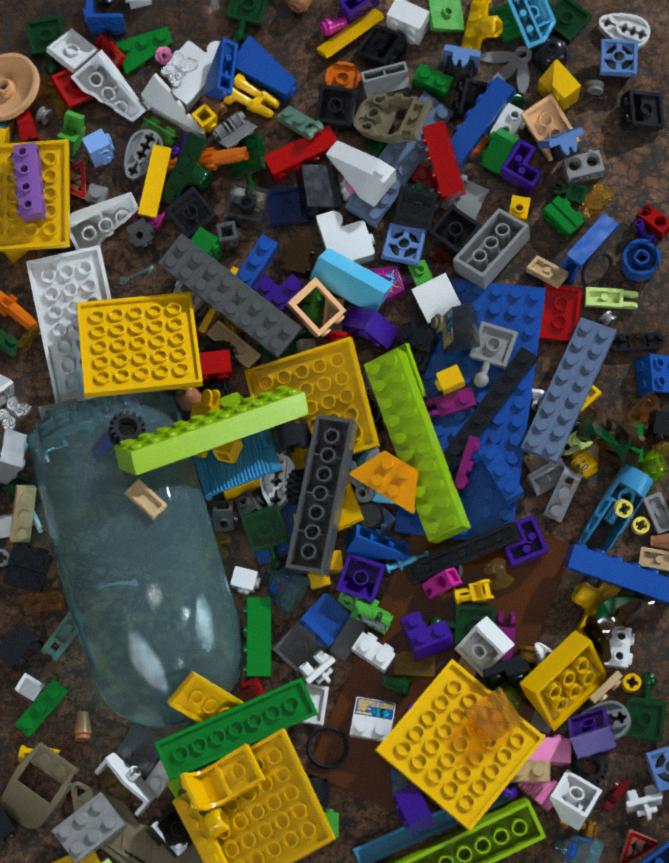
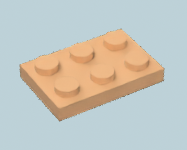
[520,93,580,161]

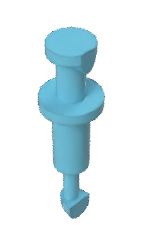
[385,551,430,573]

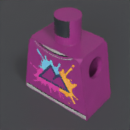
[369,266,413,308]

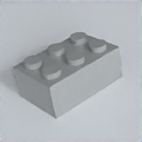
[52,792,127,863]

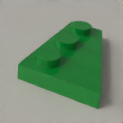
[115,27,173,77]

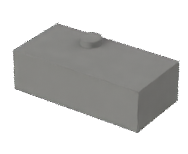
[453,208,530,290]

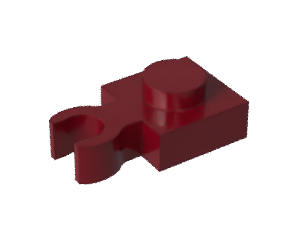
[602,779,630,812]

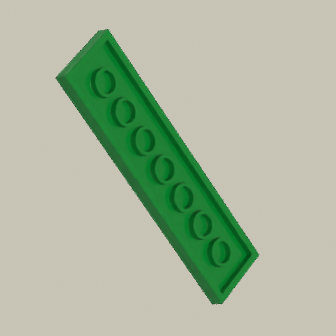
[154,677,318,781]

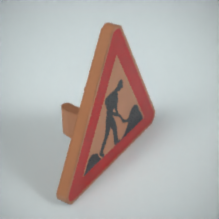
[70,160,87,199]
[619,830,658,863]

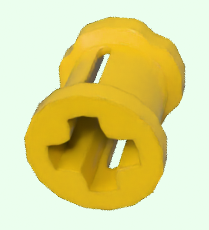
[621,673,641,693]

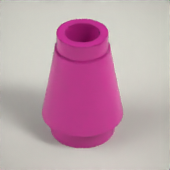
[319,16,348,36]

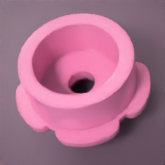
[155,46,172,65]

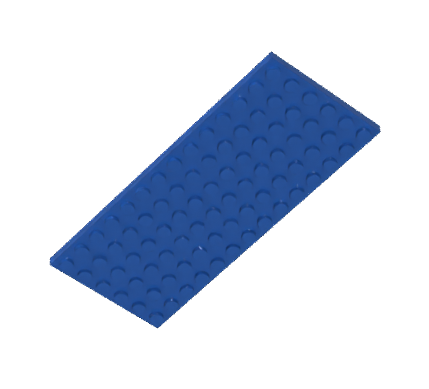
[394,276,546,541]

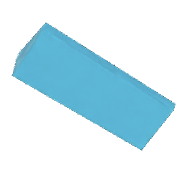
[309,248,394,312]

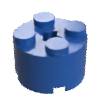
[620,239,661,282]

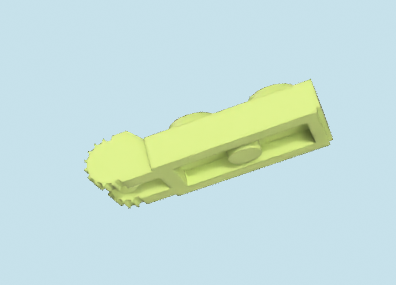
[584,287,638,310]

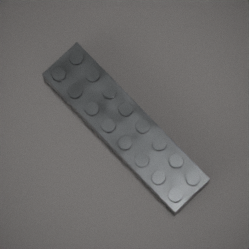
[158,233,302,360]
[285,414,359,577]

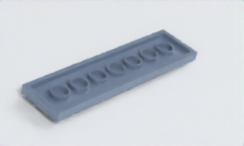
[344,91,454,229]
[521,317,617,464]

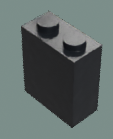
[295,165,342,216]

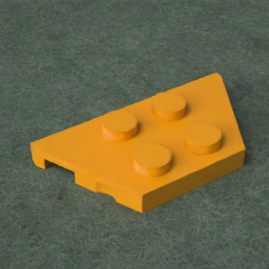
[349,450,419,514]

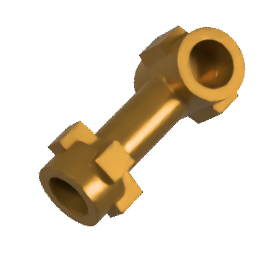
[559,819,598,838]

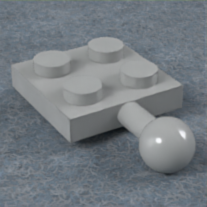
[469,321,518,387]

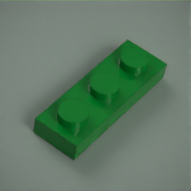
[14,679,70,738]

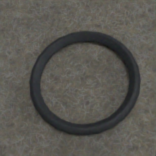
[581,252,613,287]
[306,726,348,769]

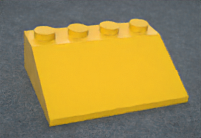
[519,630,609,731]

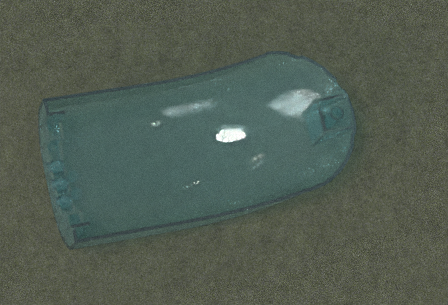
[27,390,244,727]

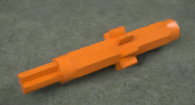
[167,147,248,172]
[0,290,39,333]

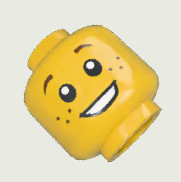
[570,450,599,479]

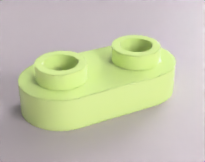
[563,431,593,457]

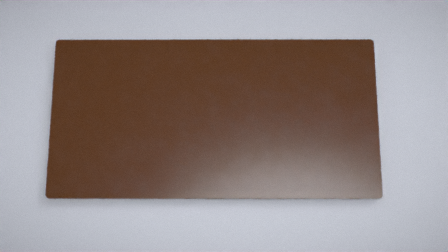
[307,521,571,835]

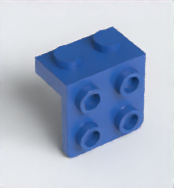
[83,0,126,35]
[635,353,669,397]
[299,593,350,647]

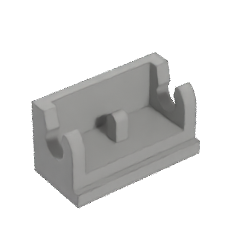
[526,457,569,497]

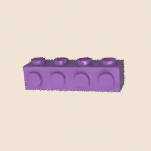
[11,142,47,222]

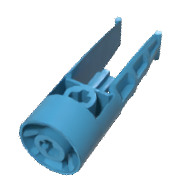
[578,464,654,555]

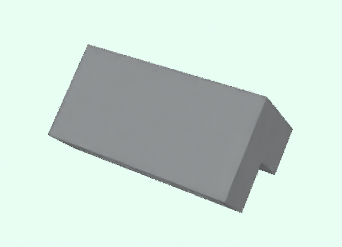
[361,61,411,99]

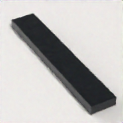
[405,521,522,585]

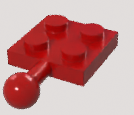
[50,68,95,110]

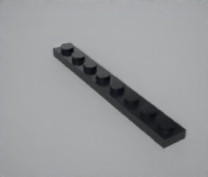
[443,347,538,475]

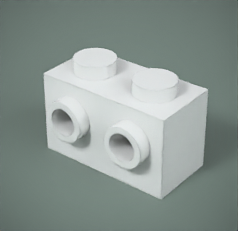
[489,103,526,137]
[602,626,635,670]
[351,632,396,673]

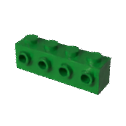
[243,597,272,678]

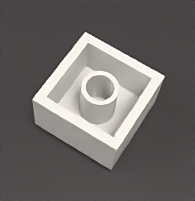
[386,0,429,46]

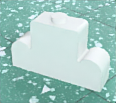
[166,41,220,112]
[316,211,375,265]

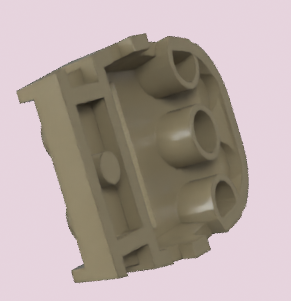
[353,93,433,144]
[2,742,79,829]

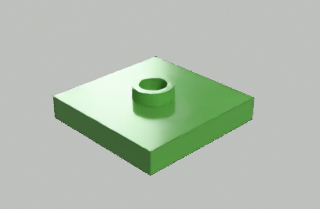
[425,0,465,33]

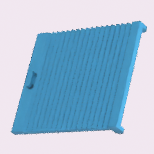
[193,429,282,501]

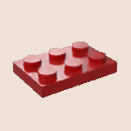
[539,283,582,343]

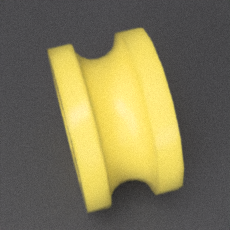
[614,499,633,518]
[631,516,650,535]

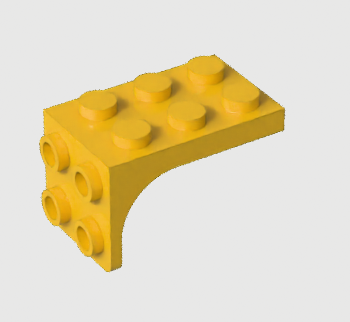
[180,744,266,812]

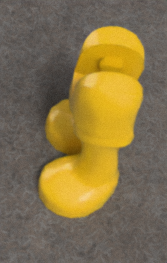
[223,73,280,118]

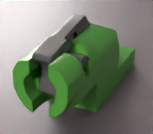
[337,592,394,635]

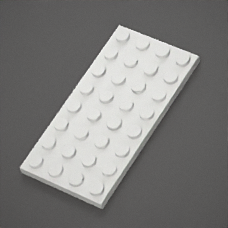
[26,245,112,403]

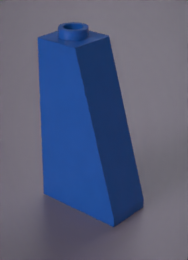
[234,36,298,102]
[560,213,619,285]

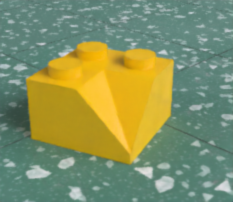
[537,59,581,112]

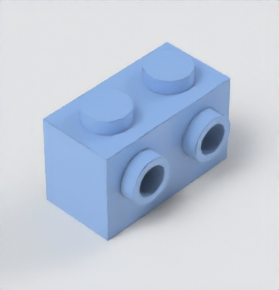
[82,128,115,168]

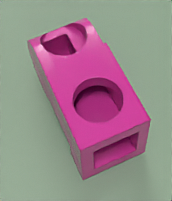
[422,567,462,600]

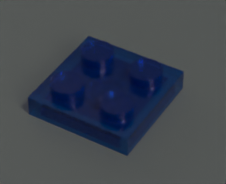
[266,186,308,227]

